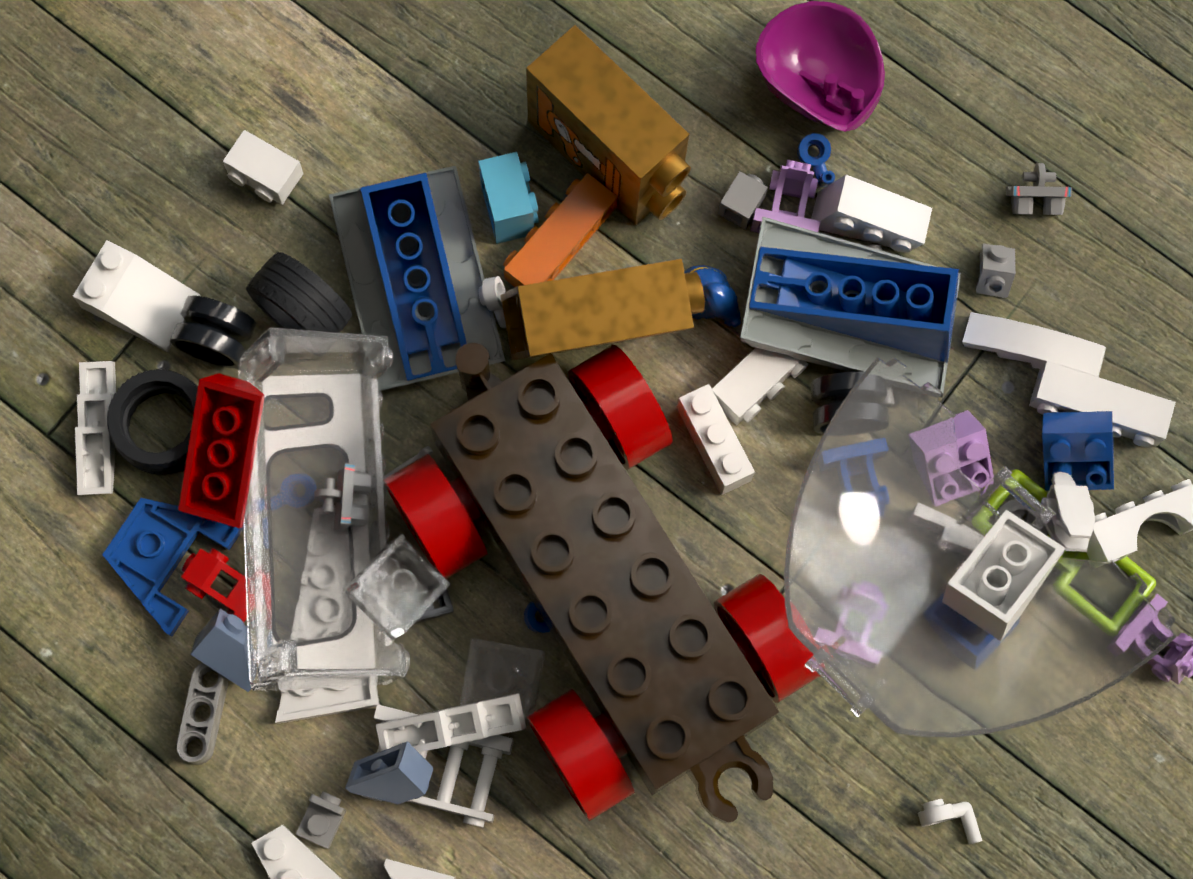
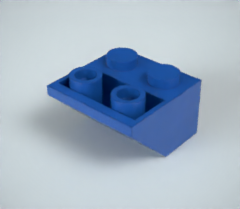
[1042,411,1114,490]

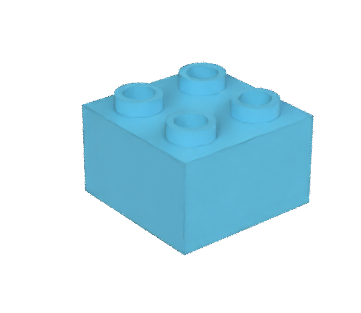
[478,152,539,244]

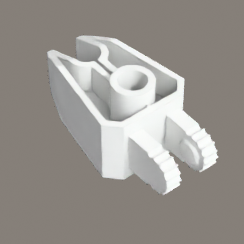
[1040,471,1095,552]

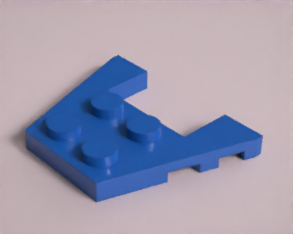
[102,498,246,637]

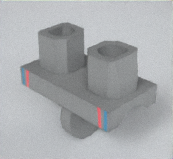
[1006,163,1072,215]
[314,463,372,532]

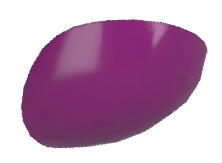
[756,1,885,132]

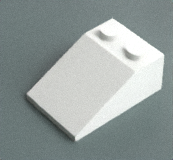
[73,240,200,352]
[942,510,1065,641]

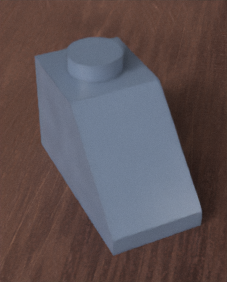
[190,609,257,692]
[345,741,433,804]

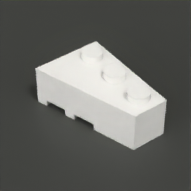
[811,175,932,252]

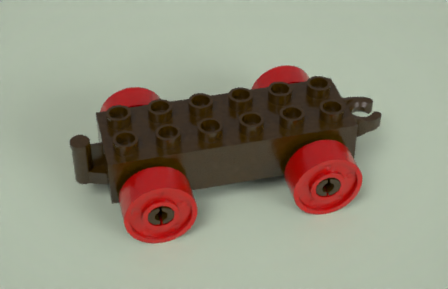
[383,343,823,823]

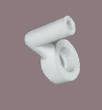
[479,276,506,329]
[918,799,982,845]

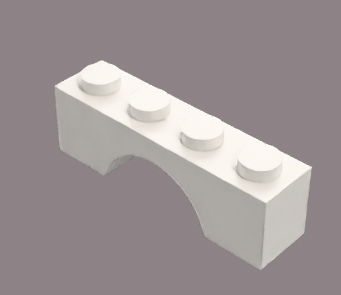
[1087,479,1193,570]

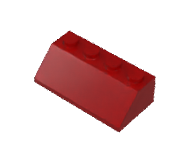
[178,373,265,528]

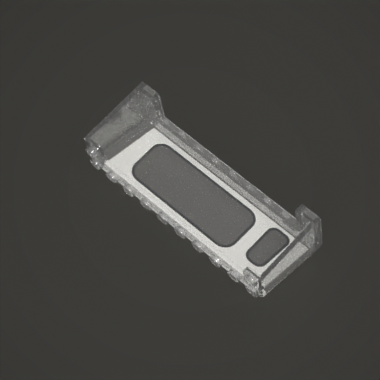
[238,327,410,691]

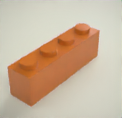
[503,173,618,287]

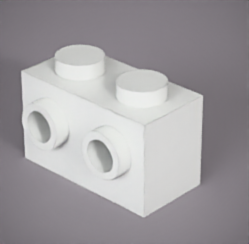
[223,130,303,205]

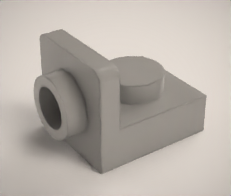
[296,791,347,849]

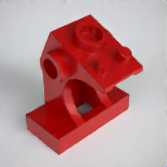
[181,548,275,623]

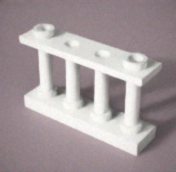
[361,704,514,828]

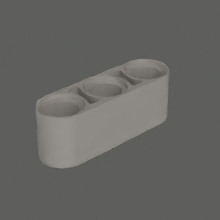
[177,663,229,765]

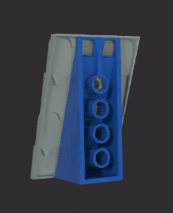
[329,166,505,392]
[740,217,961,398]

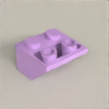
[907,410,995,506]

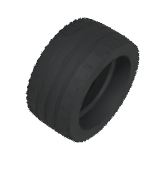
[246,252,352,352]
[107,369,198,475]

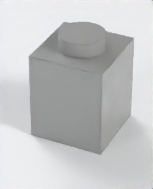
[718,171,768,230]

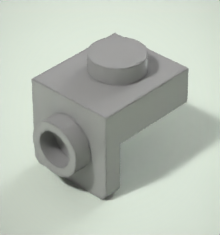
[976,244,1016,298]

